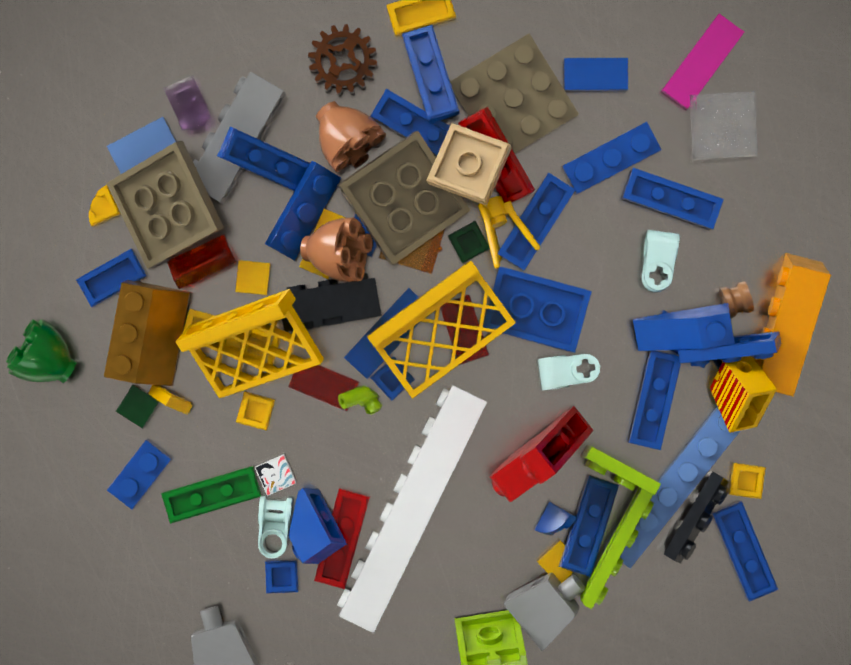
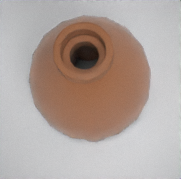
[316,101,386,172]
[300,217,373,282]

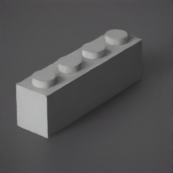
[193,72,286,205]

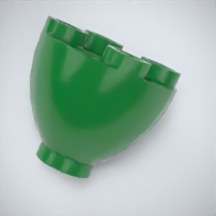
[6,319,77,384]

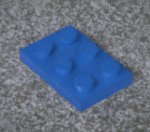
[483,266,592,353]

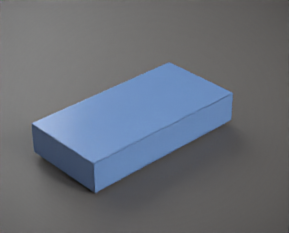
[107,117,177,174]

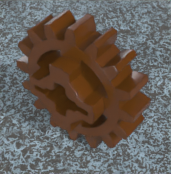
[308,24,377,95]

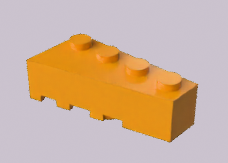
[754,253,831,397]

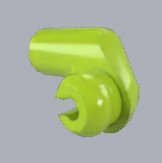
[338,386,382,415]

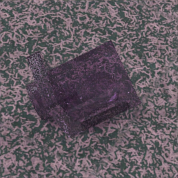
[164,75,211,130]

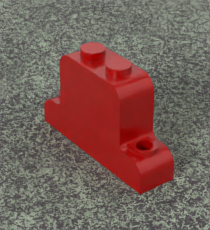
[490,406,594,502]

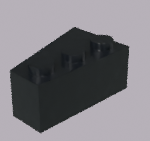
[282,273,382,333]

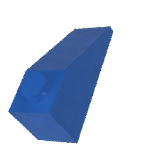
[633,303,735,351]

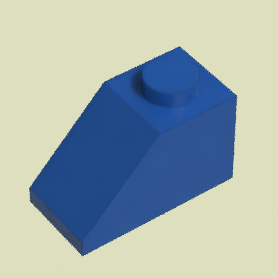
[288,488,347,564]

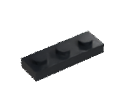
[664,471,729,564]

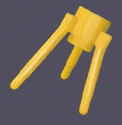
[478,196,540,269]

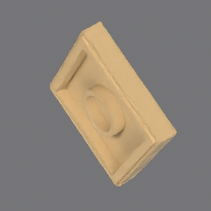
[426,123,512,206]

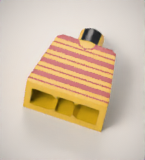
[710,356,777,433]

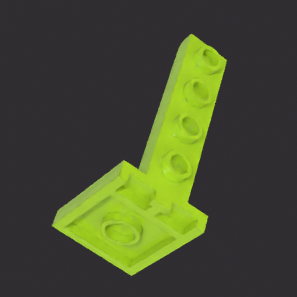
[580,445,661,609]
[455,610,528,665]

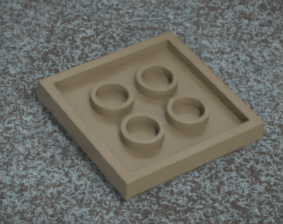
[450,33,579,154]
[337,131,470,265]
[106,141,224,269]

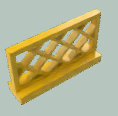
[367,261,516,399]
[176,289,324,398]

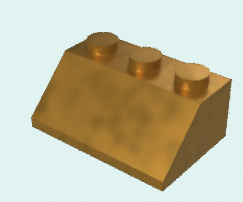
[104,280,191,386]

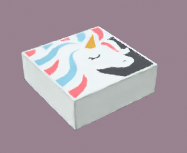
[255,454,297,496]

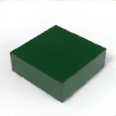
[447,221,490,264]
[116,384,160,429]

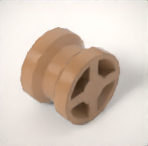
[719,281,754,318]

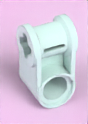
[642,229,680,293]
[537,354,600,391]
[258,496,293,559]

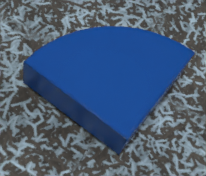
[535,502,577,536]

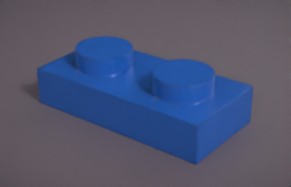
[107,439,172,509]

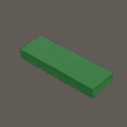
[161,465,263,524]

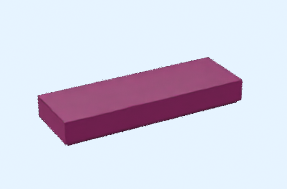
[661,13,744,110]

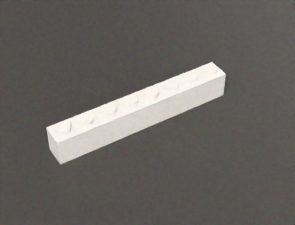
[337,385,487,633]

